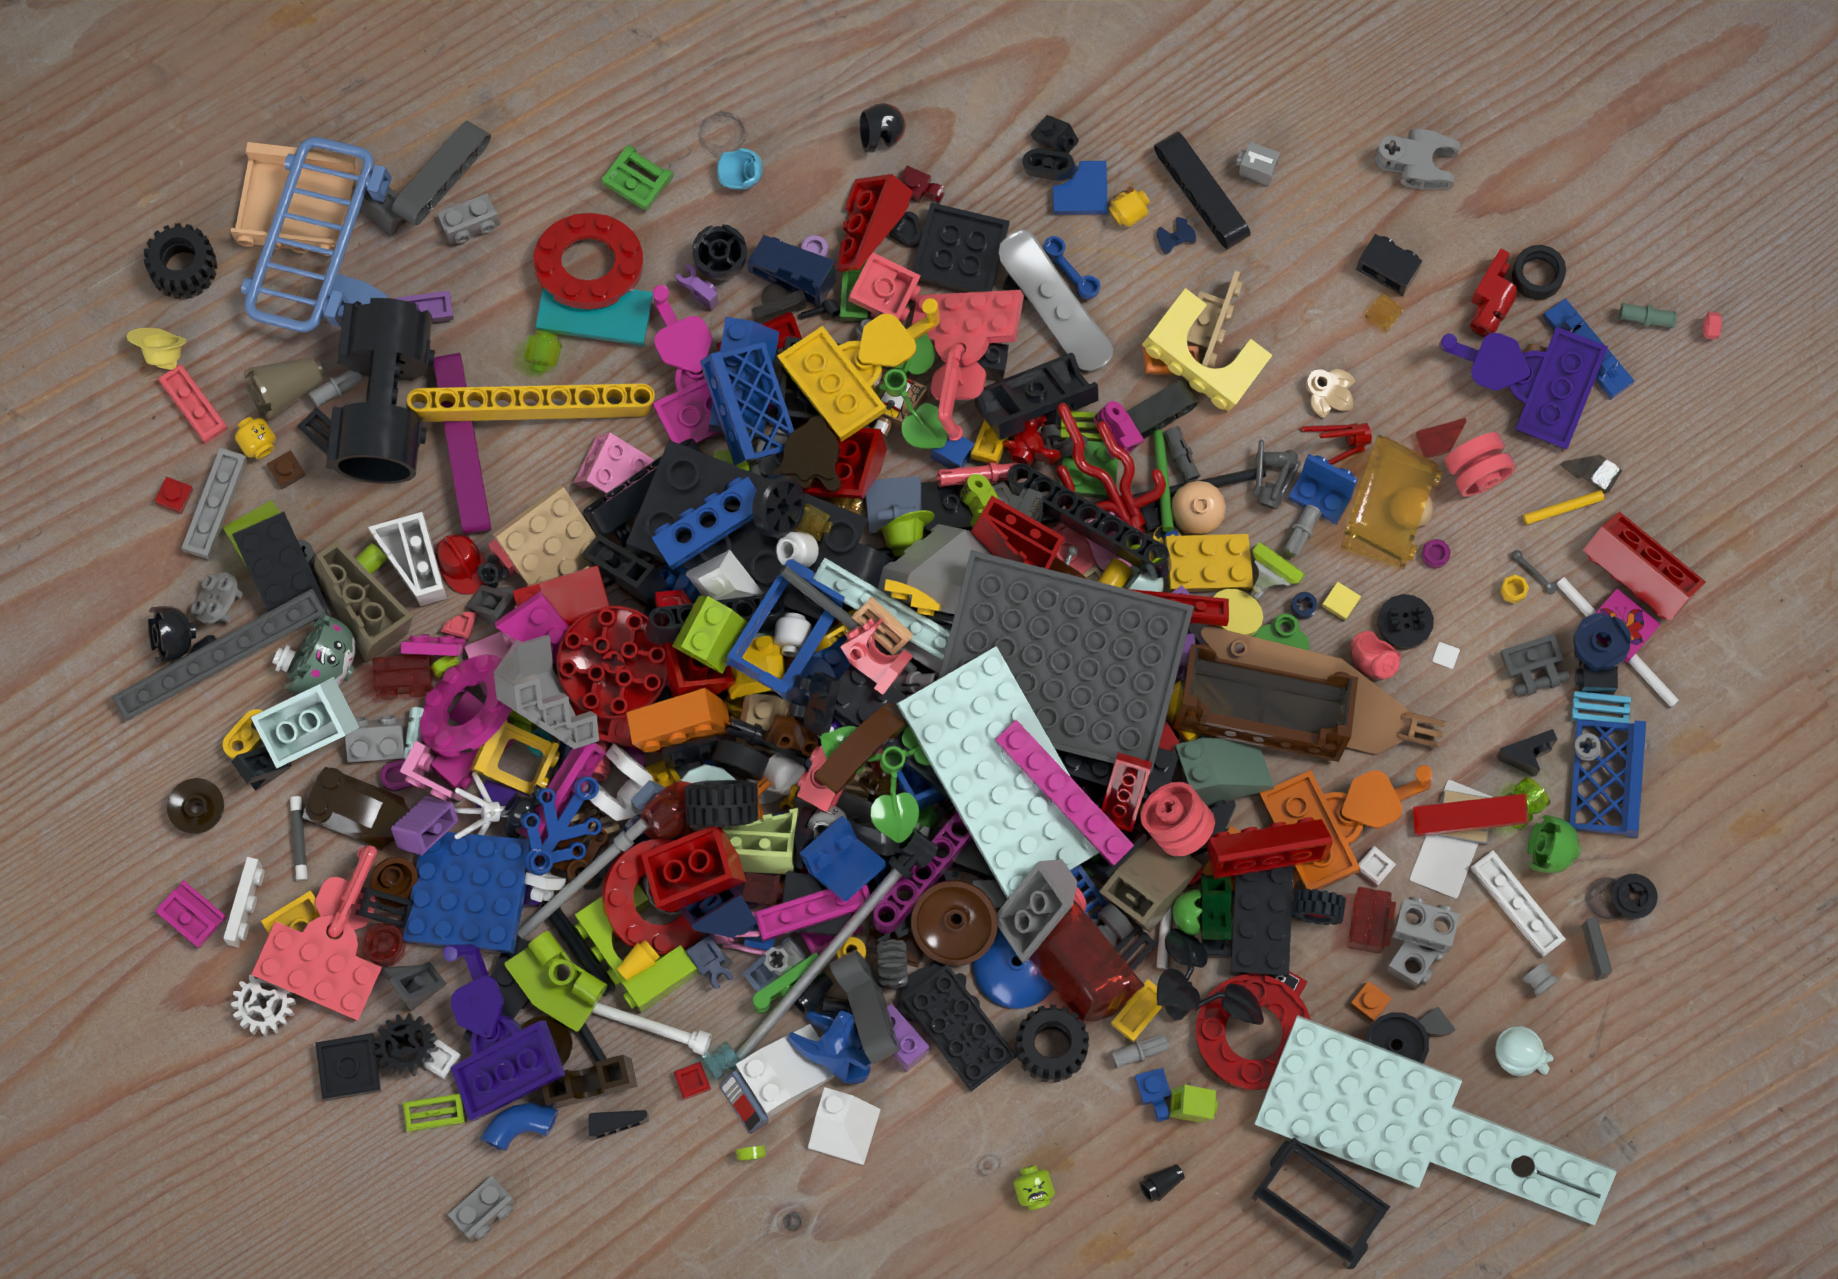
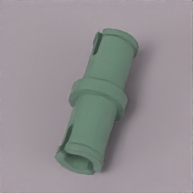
[1619,303,1677,329]

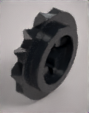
[1611,874,1658,920]

